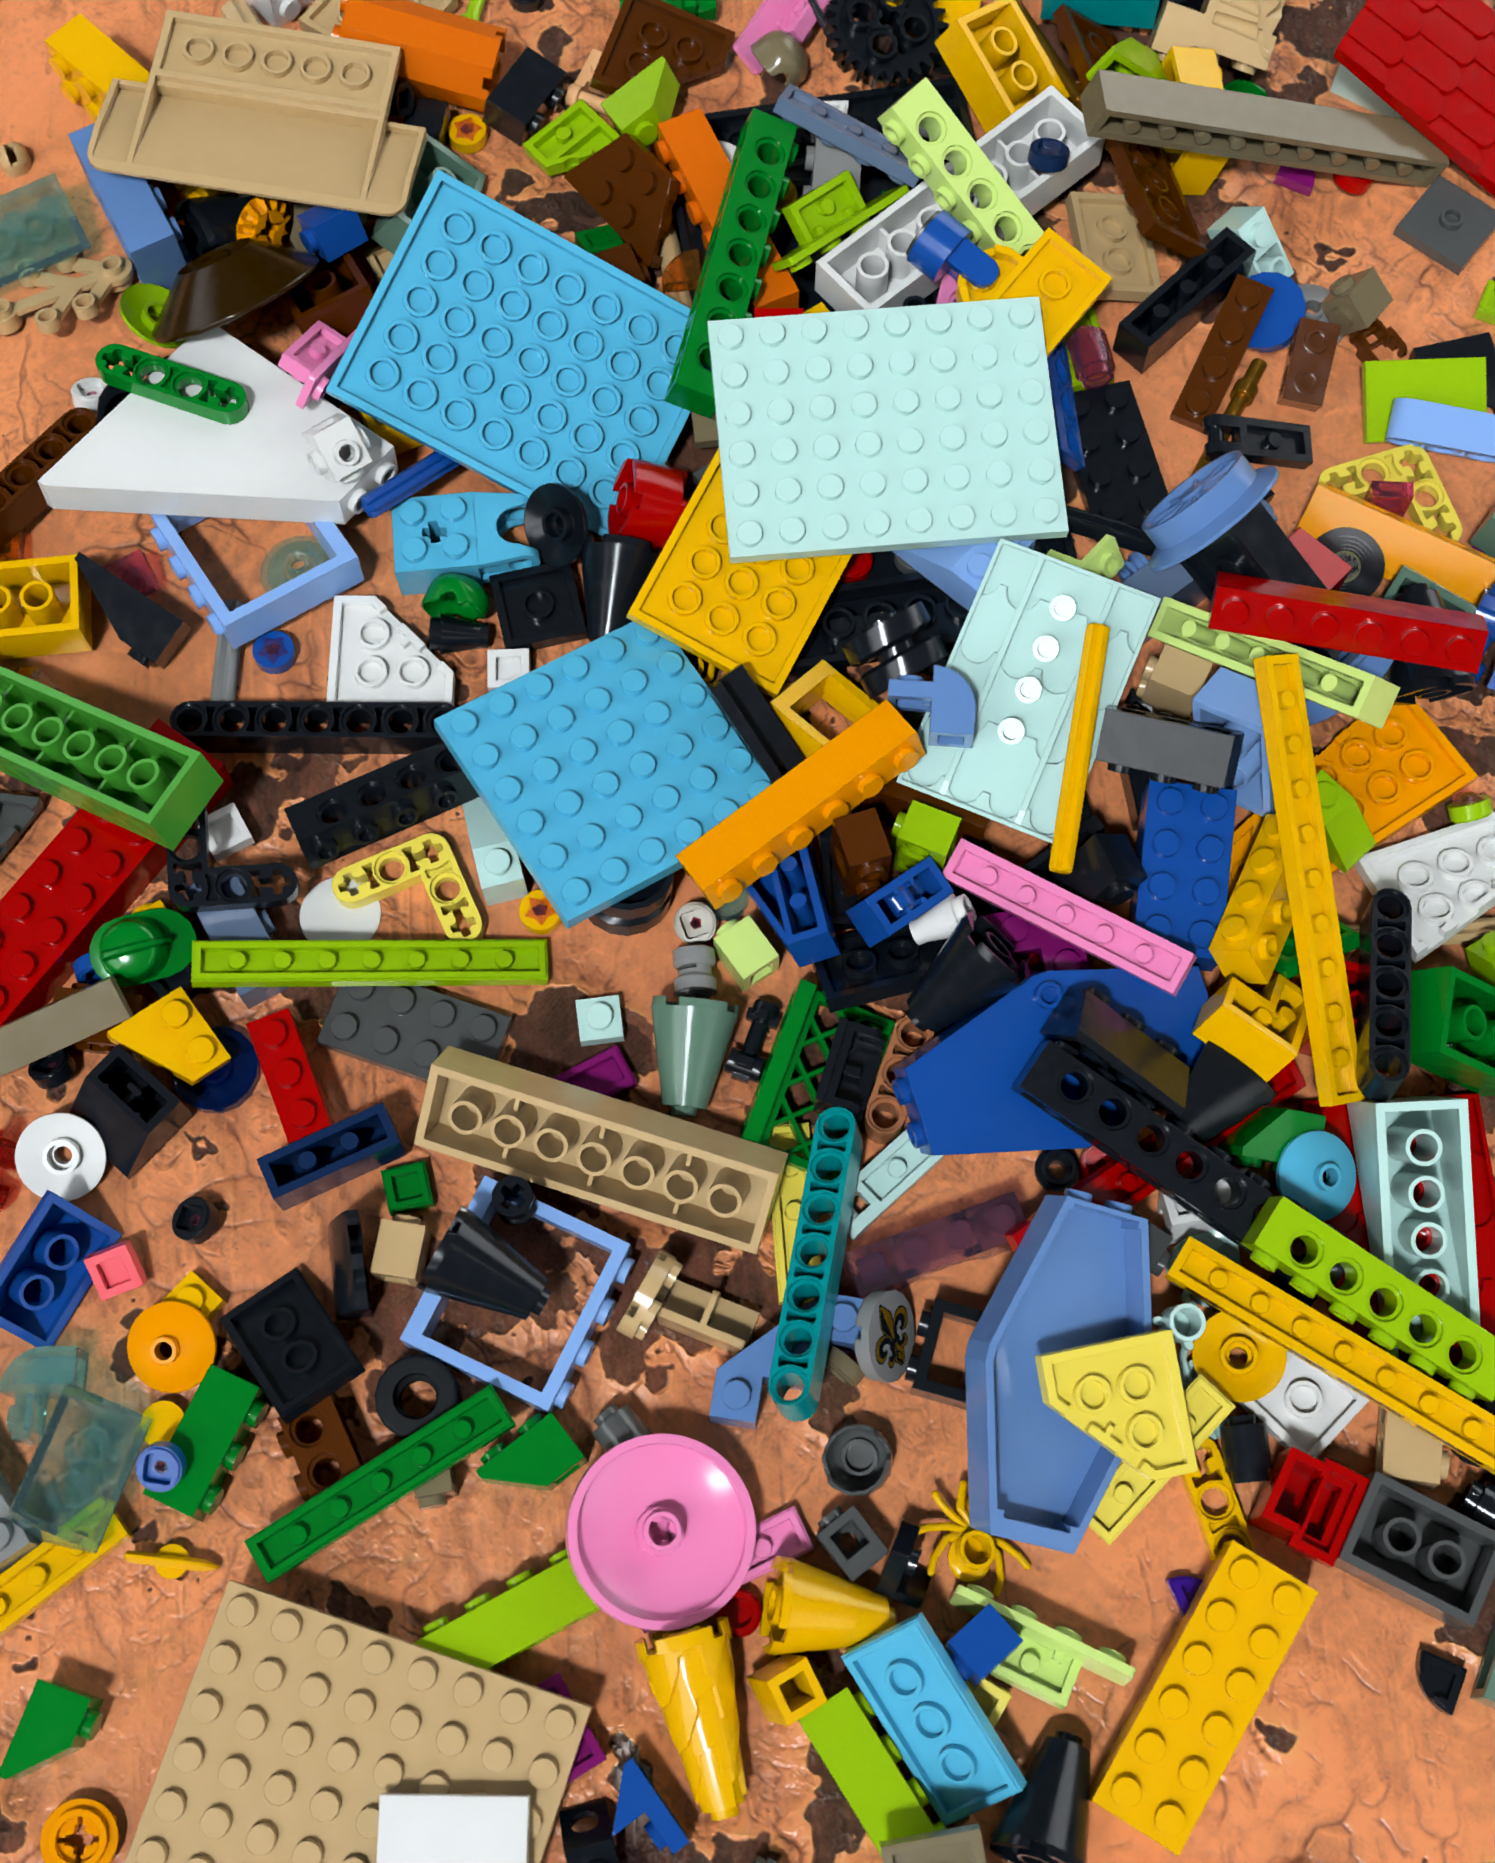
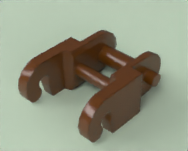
[1349,318,1408,363]

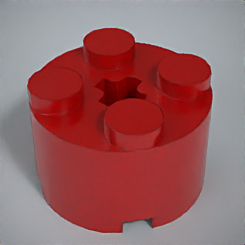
[608,458,689,550]

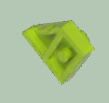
[522,99,620,177]

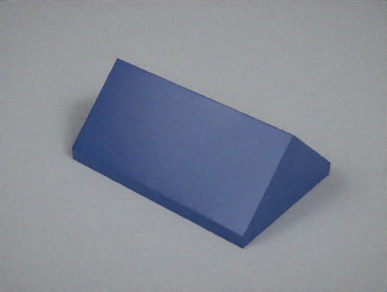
[0,1190,122,1353]

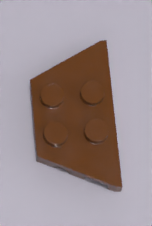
[564,133,680,269]

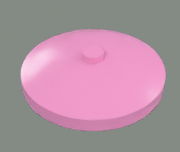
[565,1433,756,1631]

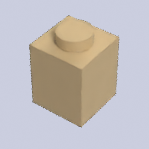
[370,1214,432,1287]

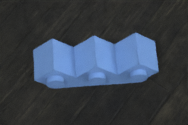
[709,1295,864,1430]

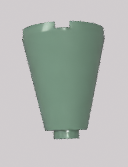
[651,995,739,1118]

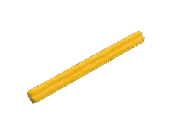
[1049,623,1110,874]

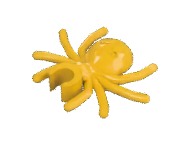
[917,1480,1031,1597]

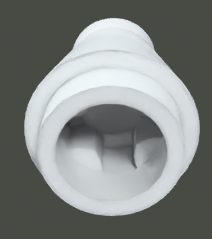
[909,894,977,945]

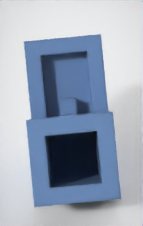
[888,665,976,748]

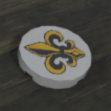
[854,1289,915,1383]

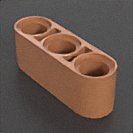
[863,1015,934,1145]

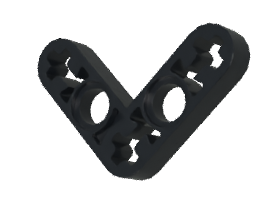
[166,806,299,913]

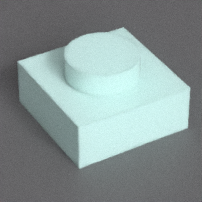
[575,995,625,1047]

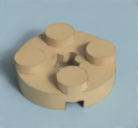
[616,1249,683,1341]

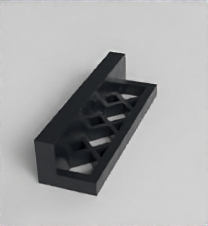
[705,664,805,784]

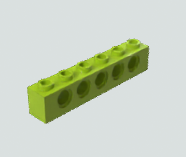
[1240,1196,1495,1402]

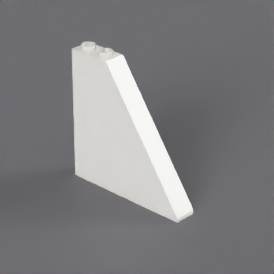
[37,327,399,525]

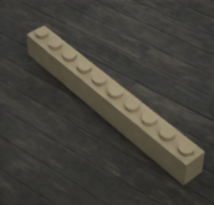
[1080,69,1450,188]

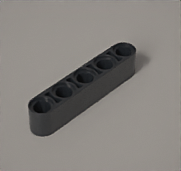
[1356,888,1412,1102]

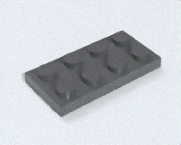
[316,986,513,1083]

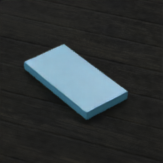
[841,1612,1027,1826]

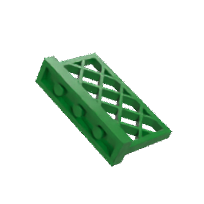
[738,979,895,1181]

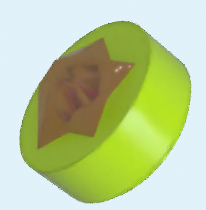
[1447,791,1494,824]

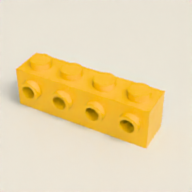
[1208,814,1292,985]

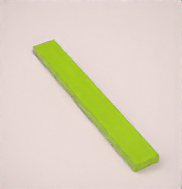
[191,939,548,988]

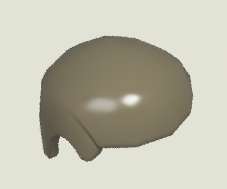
[751,30,808,87]

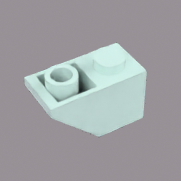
[1206,206,1294,278]

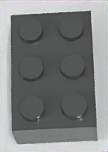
[1334,1471,1495,1630]

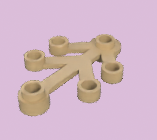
[0,247,134,335]

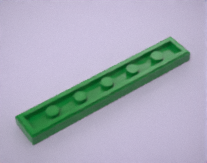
[244,1384,516,1584]

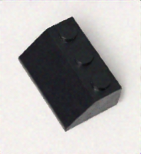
[1039,986,1190,1117]

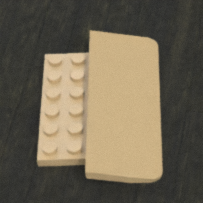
[87,9,427,217]

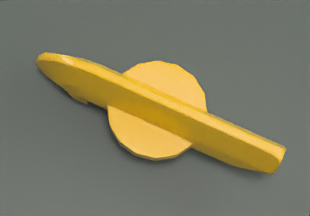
[124,1544,219,1580]

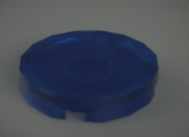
[172,1026,261,1113]

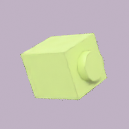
[713,915,779,992]

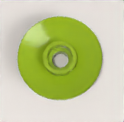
[119,283,188,348]

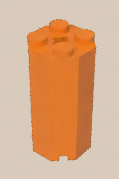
[331,0,507,113]

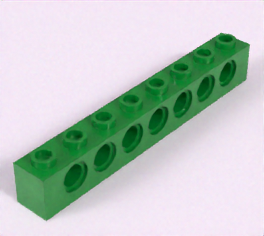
[664,108,799,418]

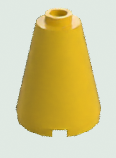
[760,1555,896,1655]

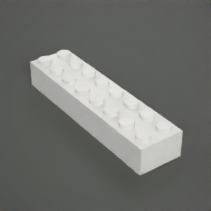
[815,85,1105,311]

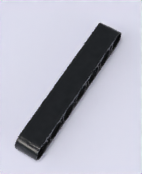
[170,701,456,754]

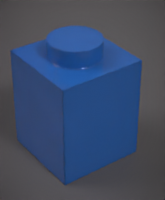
[297,205,368,263]
[944,1603,1023,1689]

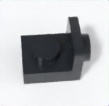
[876,1521,932,1609]

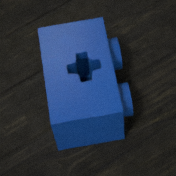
[846,856,954,948]

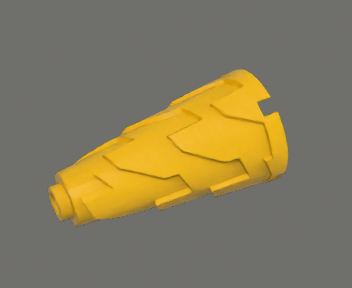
[634,1616,747,1821]

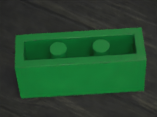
[142,1364,269,1522]

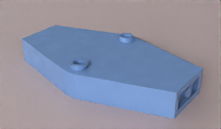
[965,1188,1152,1554]

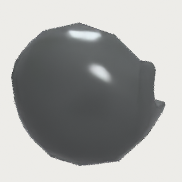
[822,1423,893,1496]

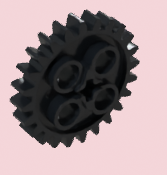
[823,0,949,90]

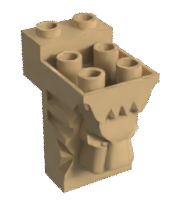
[1147,0,1287,75]

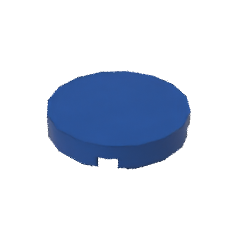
[1247,272,1307,353]

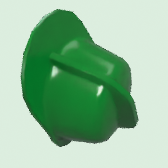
[89,908,196,987]

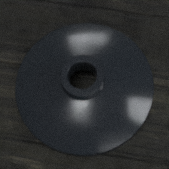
[524,483,588,567]

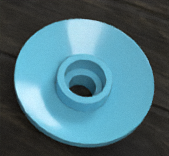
[1276,1131,1356,1221]

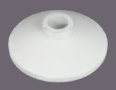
[15,1112,107,1201]

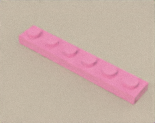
[942,838,1197,997]

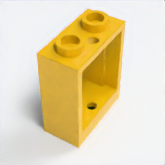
[769,660,879,759]

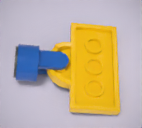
[906,210,1113,358]

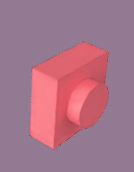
[83,1239,148,1301]

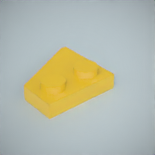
[107,986,231,1086]

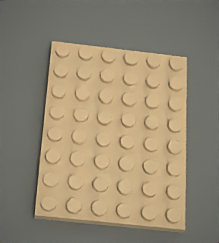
[125,1580,593,1863]

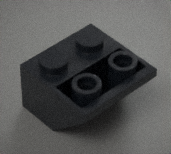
[69,1044,193,1179]

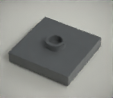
[1393,175,1495,275]

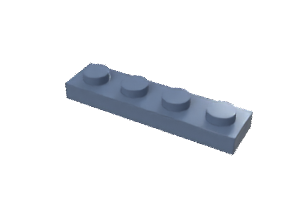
[773,83,920,188]

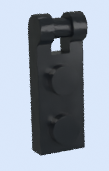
[1202,414,1313,469]

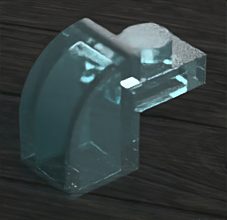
[0,1346,89,1445]

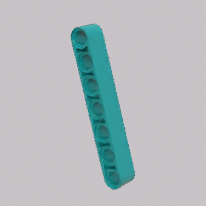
[768,1107,863,1422]

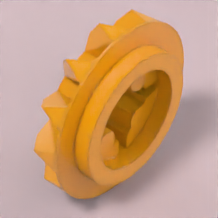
[236,196,291,246]
[40,1798,121,1863]

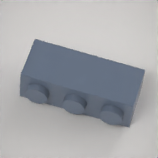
[184,864,290,1009]

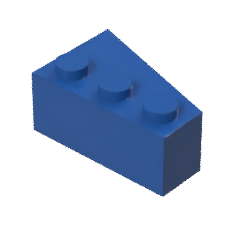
[745,842,841,968]

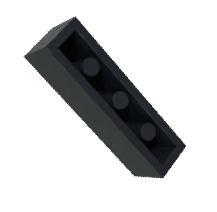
[1112,227,1256,374]

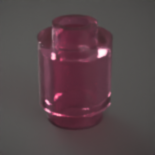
[1067,325,1115,389]

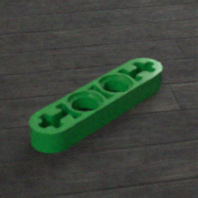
[95,344,249,425]

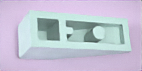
[462,797,528,906]

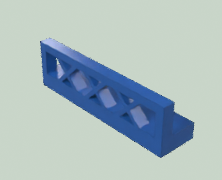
[1047,338,1085,472]

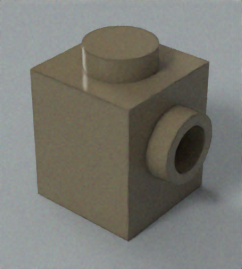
[1319,267,1393,337]

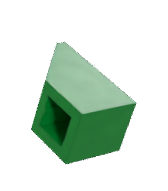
[1218,1107,1326,1172]
[476,1412,588,1491]

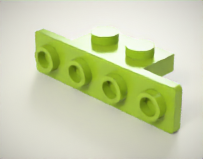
[771,170,910,273]

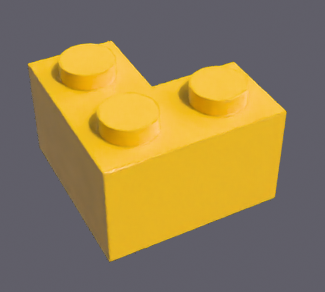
[1192,974,1307,1083]

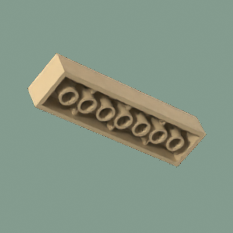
[414,1045,789,1255]

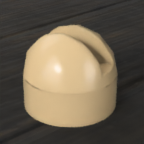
[0,142,32,177]

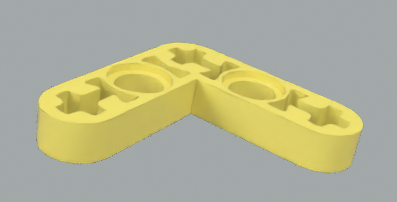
[1314,444,1463,541]
[332,833,485,940]

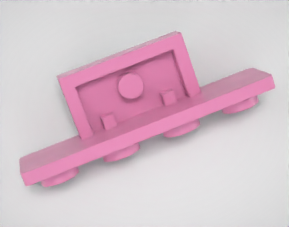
[733,0,830,75]
[277,320,356,409]

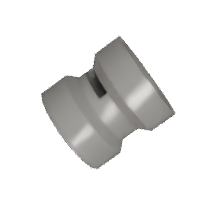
[672,945,717,999]

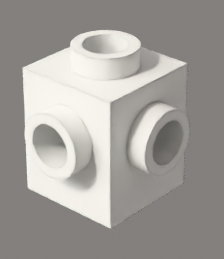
[301,413,373,484]

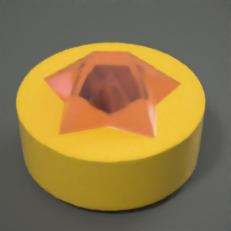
[448,113,488,154]
[519,889,562,935]

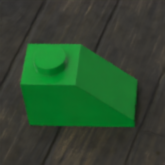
[0,1679,103,1779]

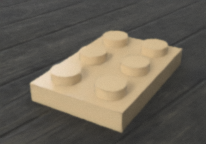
[1065,191,1161,302]

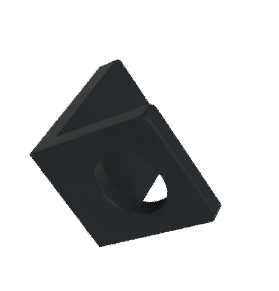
[559,1799,619,1863]

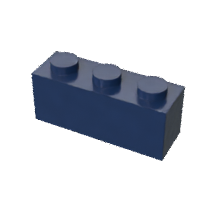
[257,1102,408,1211]

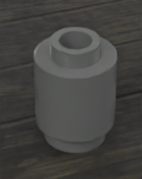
[592,1403,652,1452]

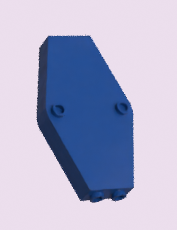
[892,966,1209,1156]

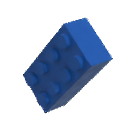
[1128,779,1237,972]

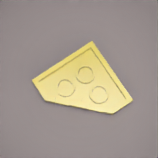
[1034,1329,1198,1481]

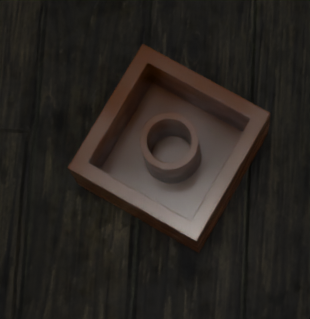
[281,252,373,338]

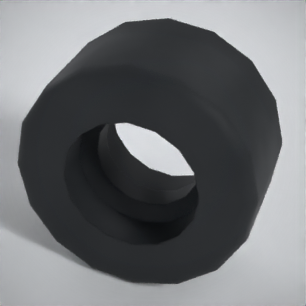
[375,1354,462,1440]

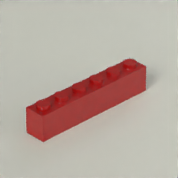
[1208,571,1489,674]

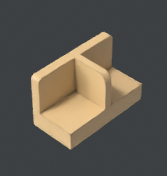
[657,1279,760,1355]

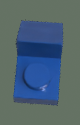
[612,1757,690,1855]

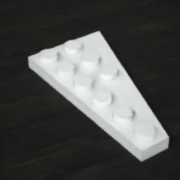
[1355,812,1495,964]

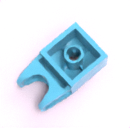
[391,492,541,595]

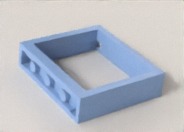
[149,514,364,650]
[400,1175,636,1415]

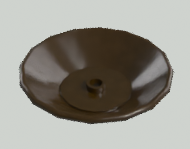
[152,238,320,343]

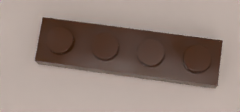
[1170,274,1274,434]

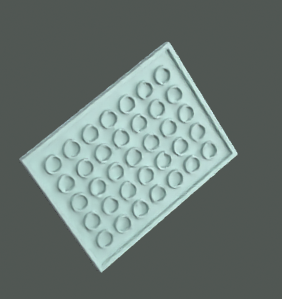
[707,296,1069,564]

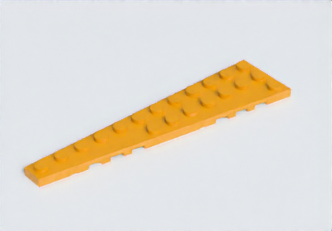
[1090,700,1478,969]

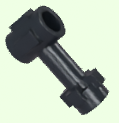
[724,1000,780,1084]

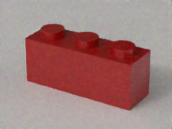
[246,1008,335,1144]

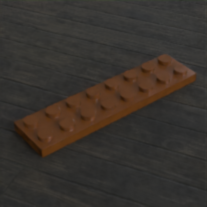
[1052,3,1207,258]

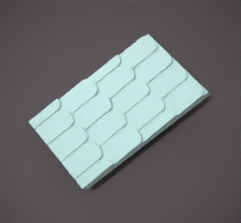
[896,538,1161,843]

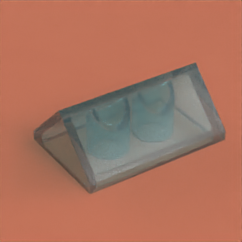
[6,1382,153,1553]

